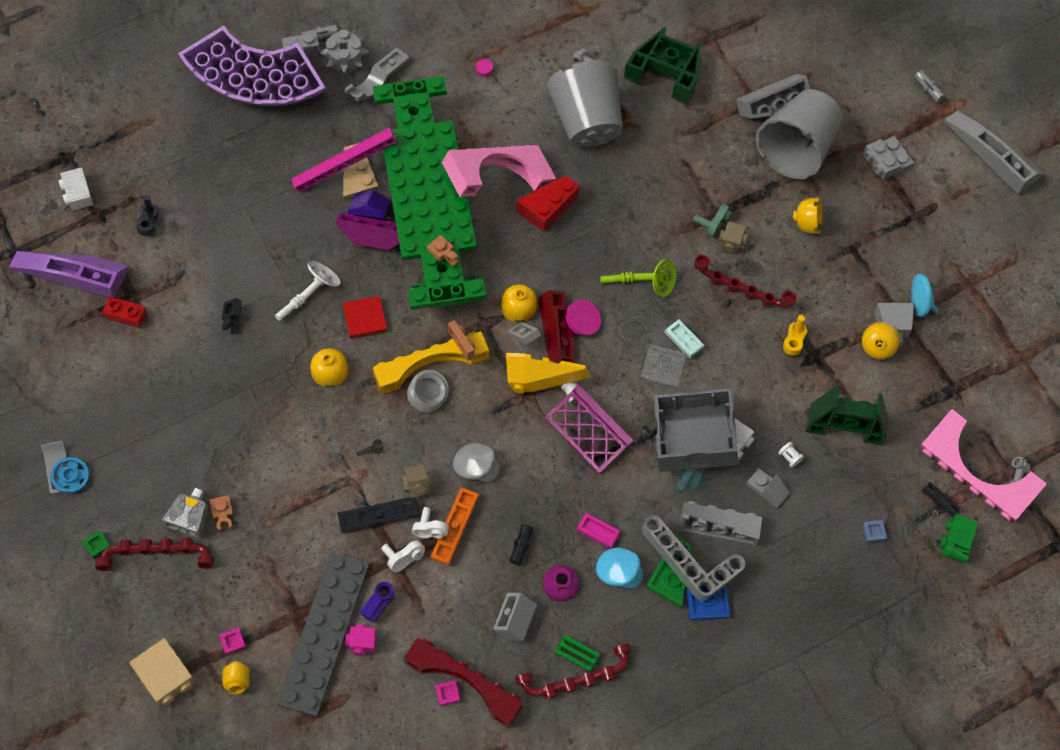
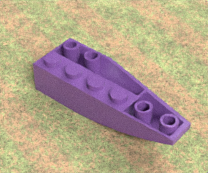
[9,251,129,298]

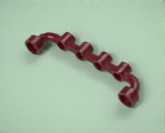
[694,254,797,308]
[95,538,214,572]
[515,643,631,699]

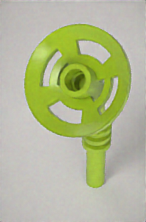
[600,259,676,297]

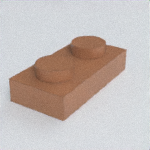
[448,320,476,361]

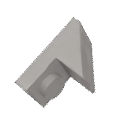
[507,322,541,353]
[746,468,789,508]

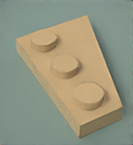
[343,143,378,200]

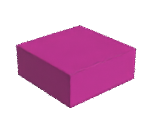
[219,627,246,655]
[435,680,460,707]

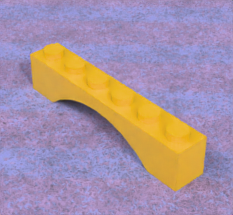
[373,331,489,395]

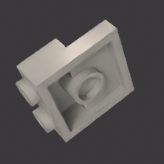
[863,136,914,180]

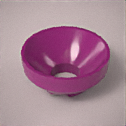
[543,565,580,602]

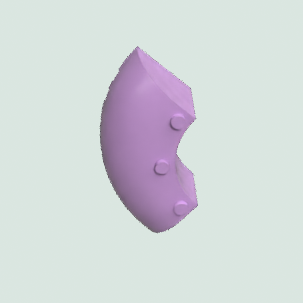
[178,26,327,106]

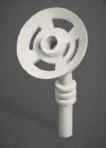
[275,261,340,321]

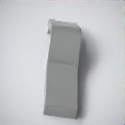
[344,47,410,101]

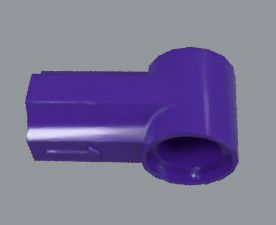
[360,582,394,623]

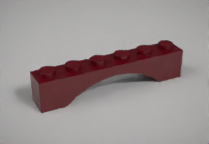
[404,637,523,728]

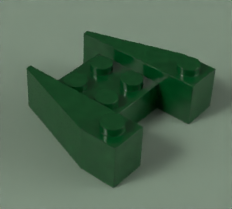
[624,27,701,104]
[805,386,888,446]

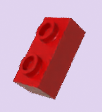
[102,296,147,329]

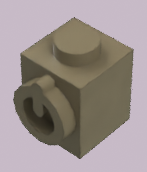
[719,221,748,253]
[401,464,432,498]

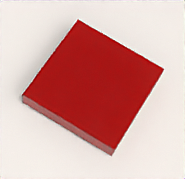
[343,296,387,339]

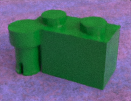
[939,514,979,564]

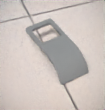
[41,440,71,494]

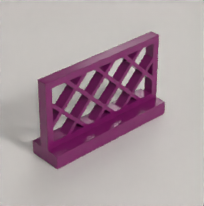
[544,384,633,474]

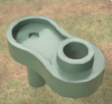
[693,204,731,237]

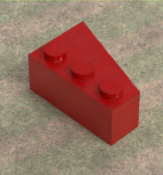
[516,176,580,232]

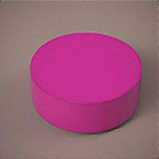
[476,59,493,77]

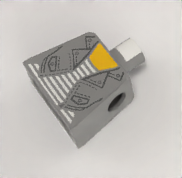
[162,488,208,539]

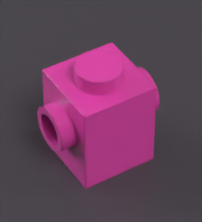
[346,624,376,656]

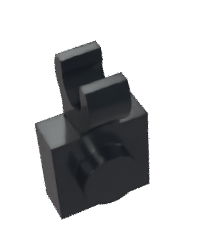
[221,298,242,334]

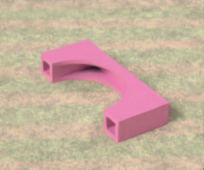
[442,145,556,197]
[921,409,1047,522]

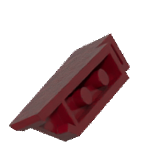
[538,290,575,364]

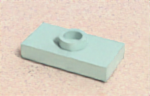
[665,320,704,359]

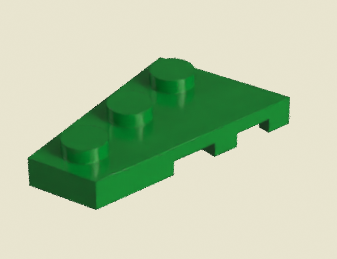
[645,537,692,608]

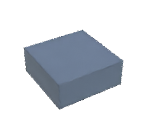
[862,520,887,543]

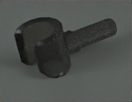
[356,439,383,456]

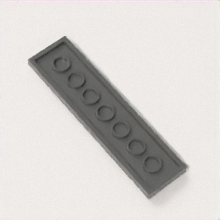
[277,552,370,718]

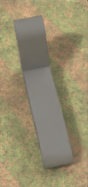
[642,515,745,601]

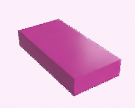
[576,513,621,549]

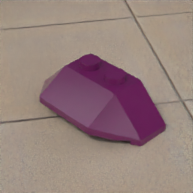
[336,212,399,250]

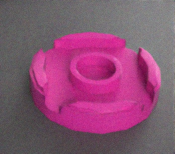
[566,299,601,337]

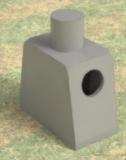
[874,303,914,346]

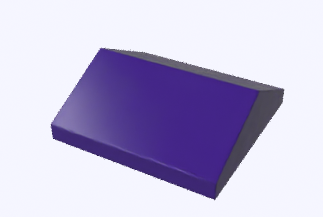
[348,190,391,219]

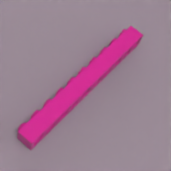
[291,127,398,193]

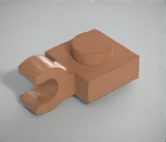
[427,235,459,266]

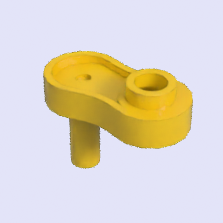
[783,315,807,356]

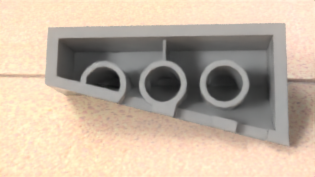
[736,74,810,119]
[678,501,762,546]

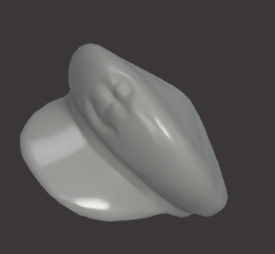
[407,369,449,413]
[453,443,500,482]

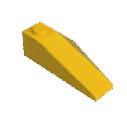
[506,353,590,393]

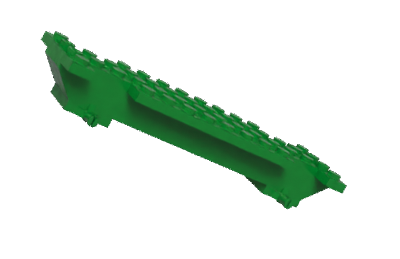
[373,76,486,310]

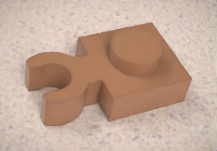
[209,495,233,532]

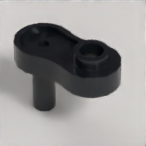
[136,195,159,236]

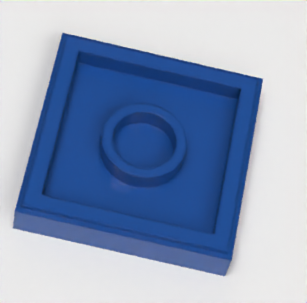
[686,578,731,621]

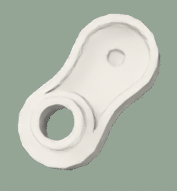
[412,507,449,539]
[381,540,425,573]

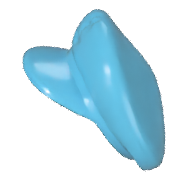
[911,274,939,317]
[596,548,643,589]

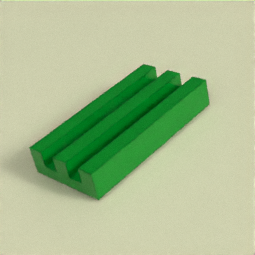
[554,634,600,672]

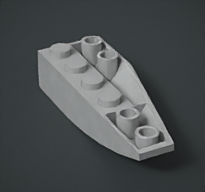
[944,111,1044,194]

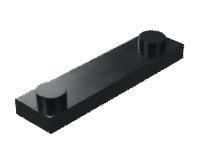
[337,497,420,533]

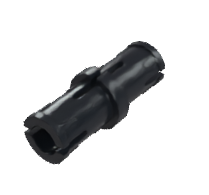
[922,482,961,517]
[509,524,533,566]

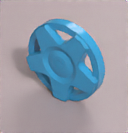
[51,457,89,494]

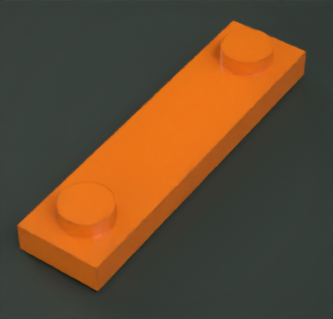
[430,487,479,566]

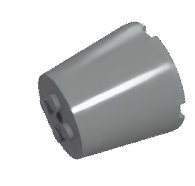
[547,60,623,148]
[756,89,843,179]

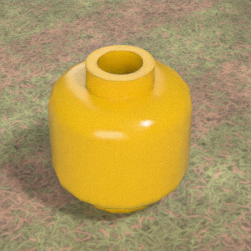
[223,661,250,694]

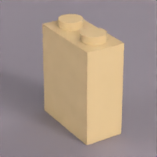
[129,638,195,707]

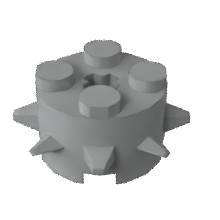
[320,30,369,73]

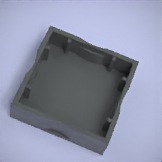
[654,388,739,472]

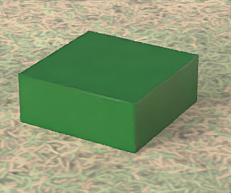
[82,530,110,559]

